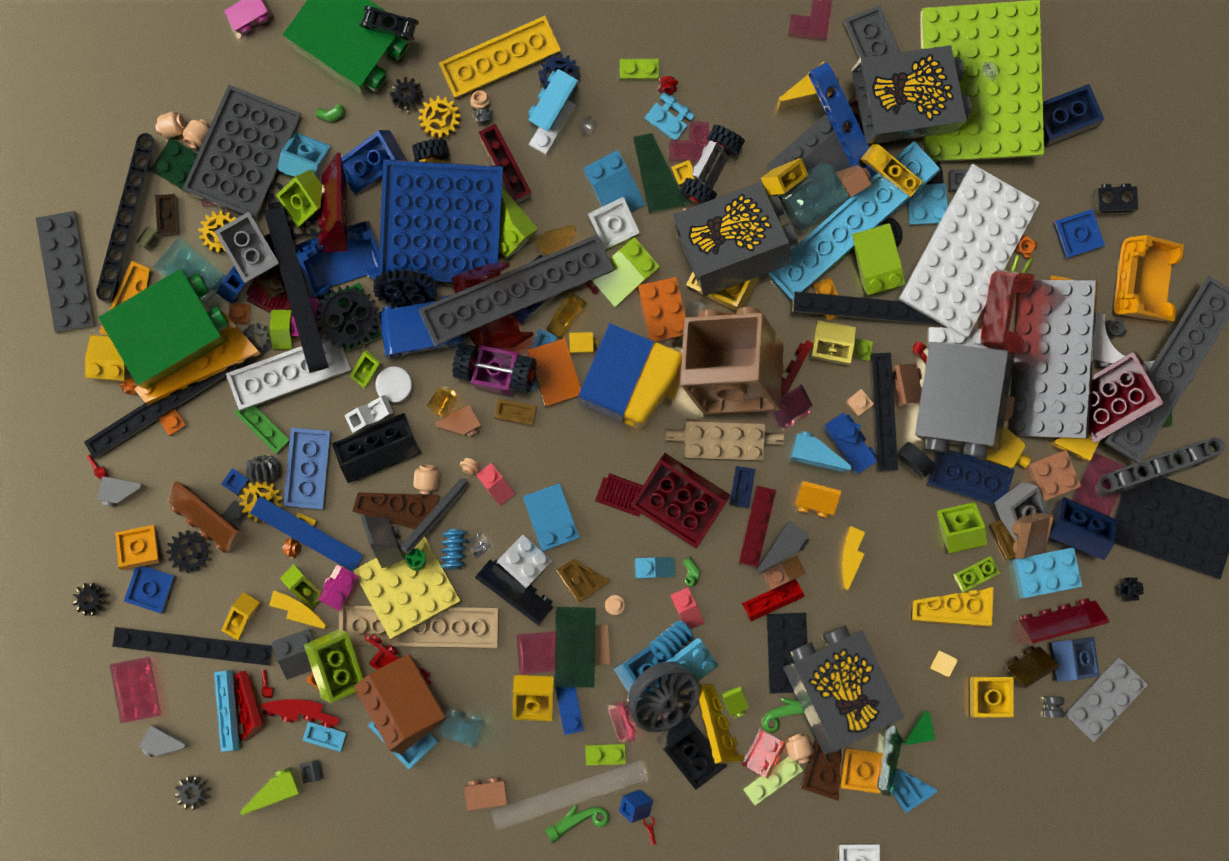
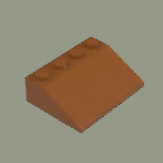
[167,481,246,553]
[353,654,447,754]

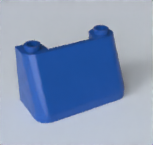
[296,221,379,298]
[379,295,465,360]

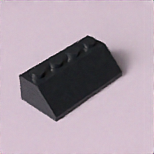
[332,413,420,483]
[475,559,554,626]

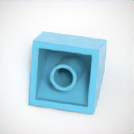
[277,132,331,178]

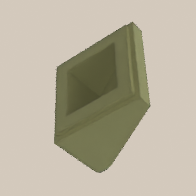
[136,227,159,250]

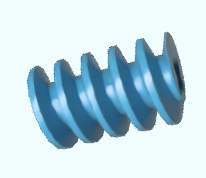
[440,529,468,570]
[650,620,694,660]

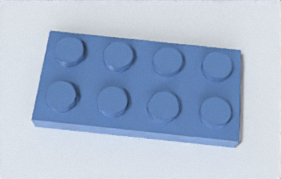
[283,428,331,510]

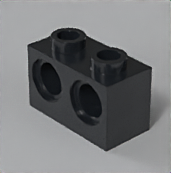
[1094,183,1138,214]

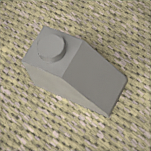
[97,476,144,507]
[139,725,188,757]

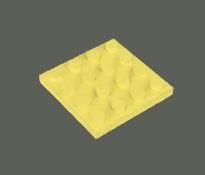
[353,537,461,640]

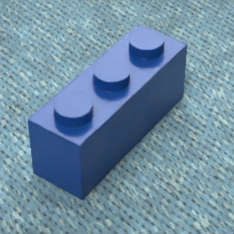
[823,412,877,475]

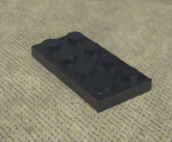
[766,613,808,694]

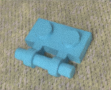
[644,92,695,142]

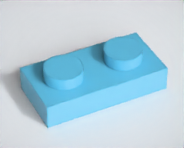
[302,721,347,752]

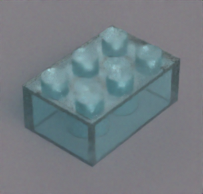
[778,162,849,230]
[153,237,226,303]
[438,709,487,748]

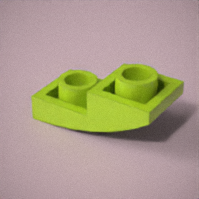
[953,556,1000,593]

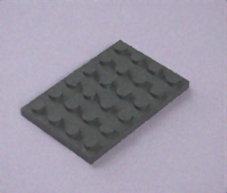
[182,84,301,220]

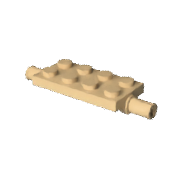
[665,418,784,460]

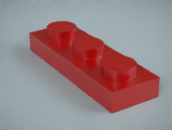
[781,340,813,397]
[742,579,805,621]

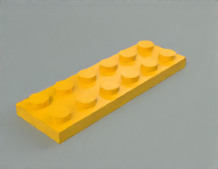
[439,16,561,99]

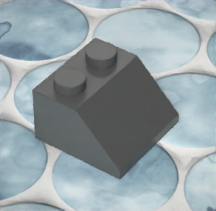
[361,515,404,568]
[271,628,315,680]

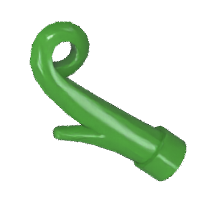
[762,698,805,733]
[545,805,610,844]

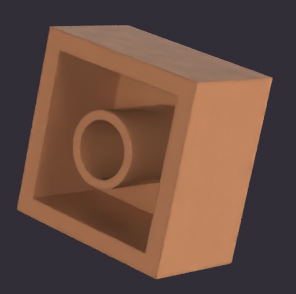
[1027,450,1081,501]

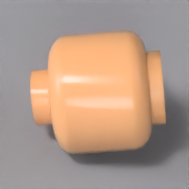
[156,111,186,139]
[182,119,210,149]
[413,464,440,494]
[785,733,814,764]

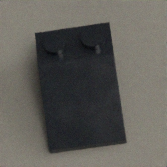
[657,716,727,790]

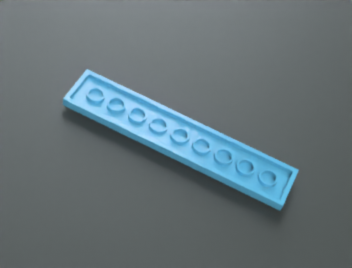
[768,141,941,301]

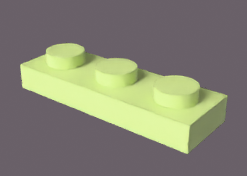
[743,756,803,805]

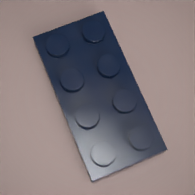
[927,450,1015,506]

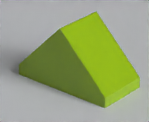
[270,310,293,349]
[349,350,383,388]

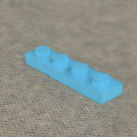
[214,670,239,752]

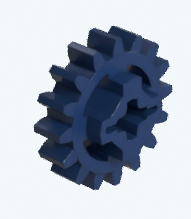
[538,53,581,89]

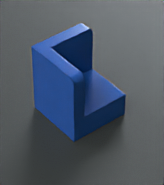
[619,790,653,823]

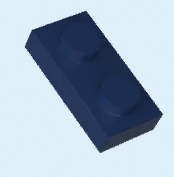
[730,466,756,508]

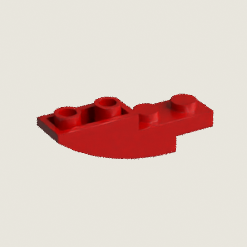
[259,699,341,729]

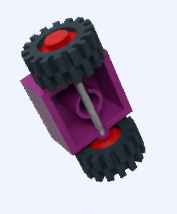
[452,344,537,396]

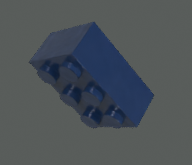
[1043,84,1104,146]
[1049,497,1118,560]

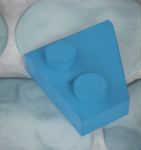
[883,768,938,813]

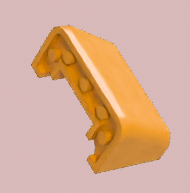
[1114,235,1184,322]

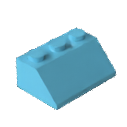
[527,69,579,132]

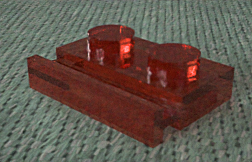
[741,730,786,779]

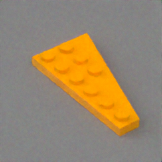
[134,312,261,405]

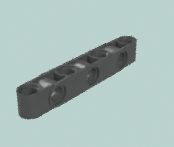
[1095,437,1225,497]

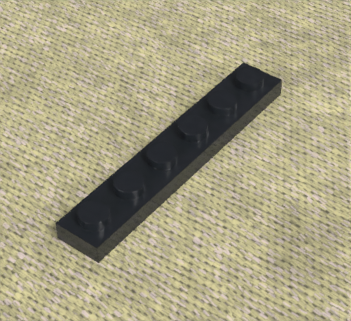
[871,352,898,472]

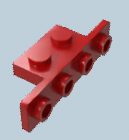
[365,633,432,685]

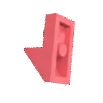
[476,463,515,506]
[670,587,704,630]

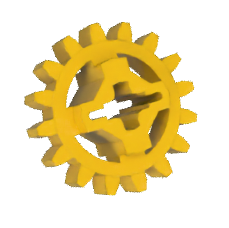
[418,96,461,139]
[198,210,236,254]
[239,481,282,523]

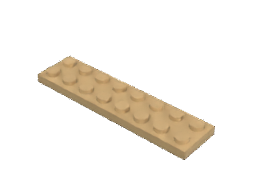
[339,605,498,648]

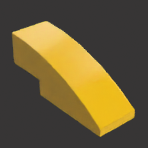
[841,526,865,590]
[269,590,328,629]

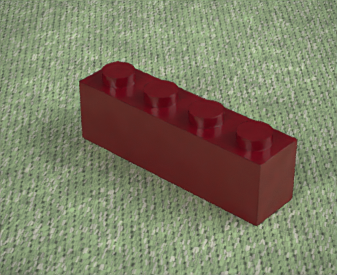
[478,123,532,204]
[738,485,776,568]

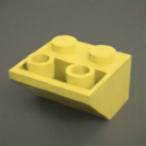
[810,320,856,366]

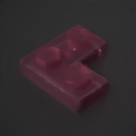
[788,0,832,40]
[669,121,709,162]

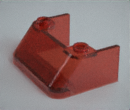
[451,263,534,348]

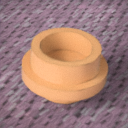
[470,91,490,109]
[460,458,479,475]
[605,595,625,615]

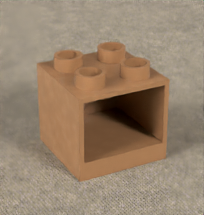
[680,307,784,414]

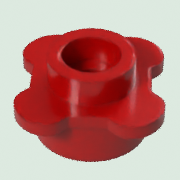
[658,76,678,93]

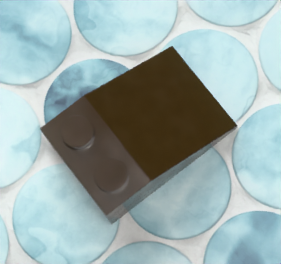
[1004,645,1059,688]

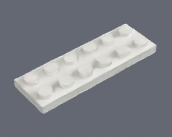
[226,338,351,411]

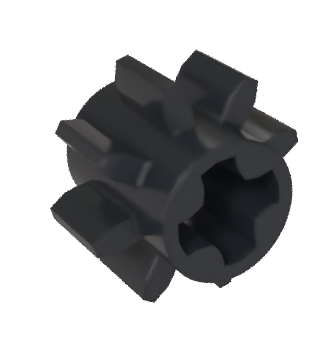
[1119,577,1144,601]

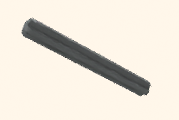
[400,478,469,554]

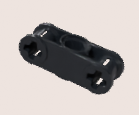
[359,6,419,41]

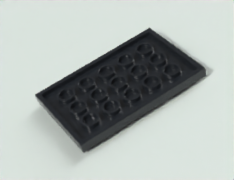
[1114,470,1229,579]

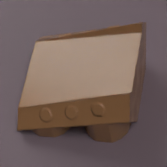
[1013,513,1053,559]

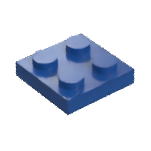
[1054,209,1105,259]
[124,566,175,614]

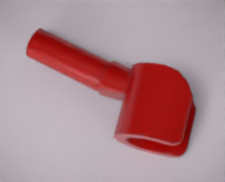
[912,341,927,363]
[86,455,108,479]
[261,670,273,698]
[643,817,656,845]

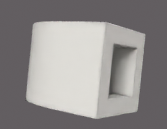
[344,395,394,433]

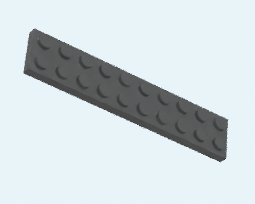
[418,234,614,346]
[1104,276,1229,463]

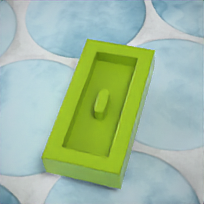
[620,59,659,80]
[585,744,626,766]

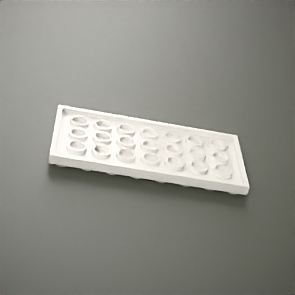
[898,164,1040,338]

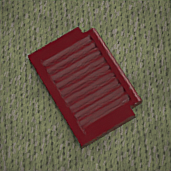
[246,278,291,313]
[595,473,643,517]

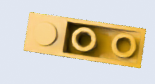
[861,144,923,197]

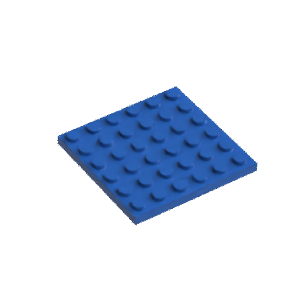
[378,160,503,284]

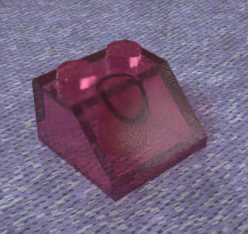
[767,384,813,429]

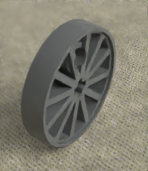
[627,662,701,732]

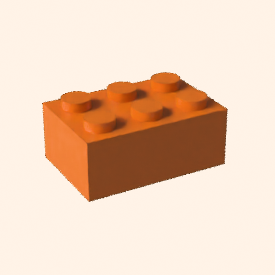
[638,277,686,344]

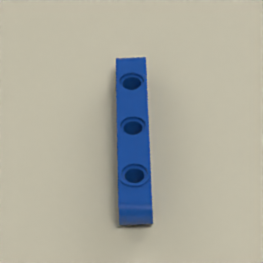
[808,62,877,180]

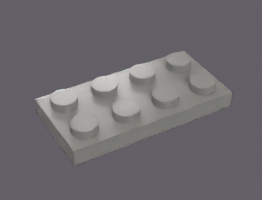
[1064,657,1148,742]

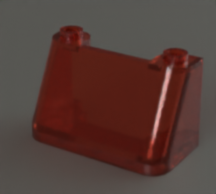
[980,270,1035,354]

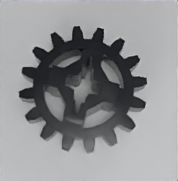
[166,530,211,573]

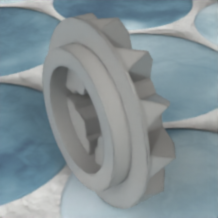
[243,323,272,354]

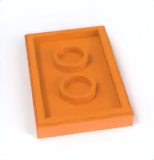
[527,338,581,406]

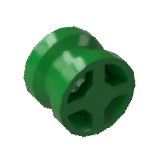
[405,548,426,571]

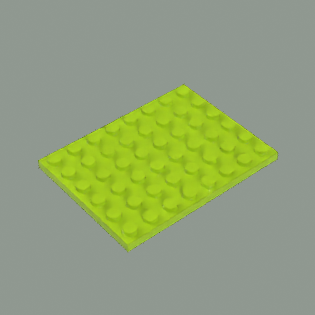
[922,0,1045,162]

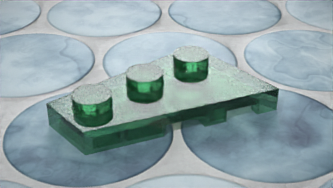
[877,726,903,796]

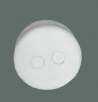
[376,366,413,404]

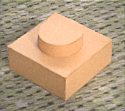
[846,389,874,416]

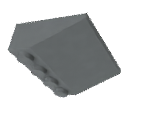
[765,114,862,213]

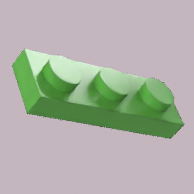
[234,406,290,454]

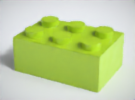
[304,629,363,703]

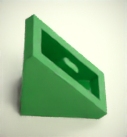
[902,709,935,745]

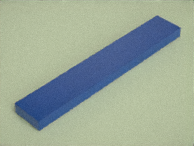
[250,496,363,572]

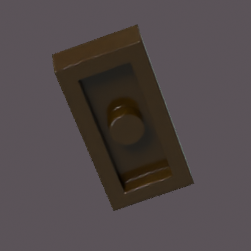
[155,194,178,235]

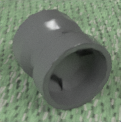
[1044,697,1065,718]

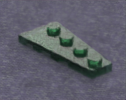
[633,133,687,213]

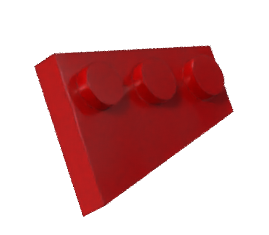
[234,671,262,741]

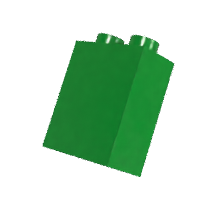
[282,0,411,96]
[98,268,230,389]

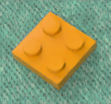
[115,525,159,570]
[840,748,886,794]

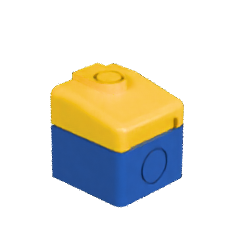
[578,323,682,429]

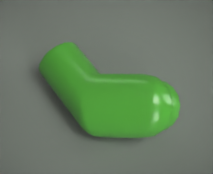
[315,104,345,122]
[683,556,701,586]

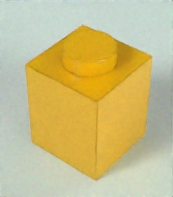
[569,332,597,355]

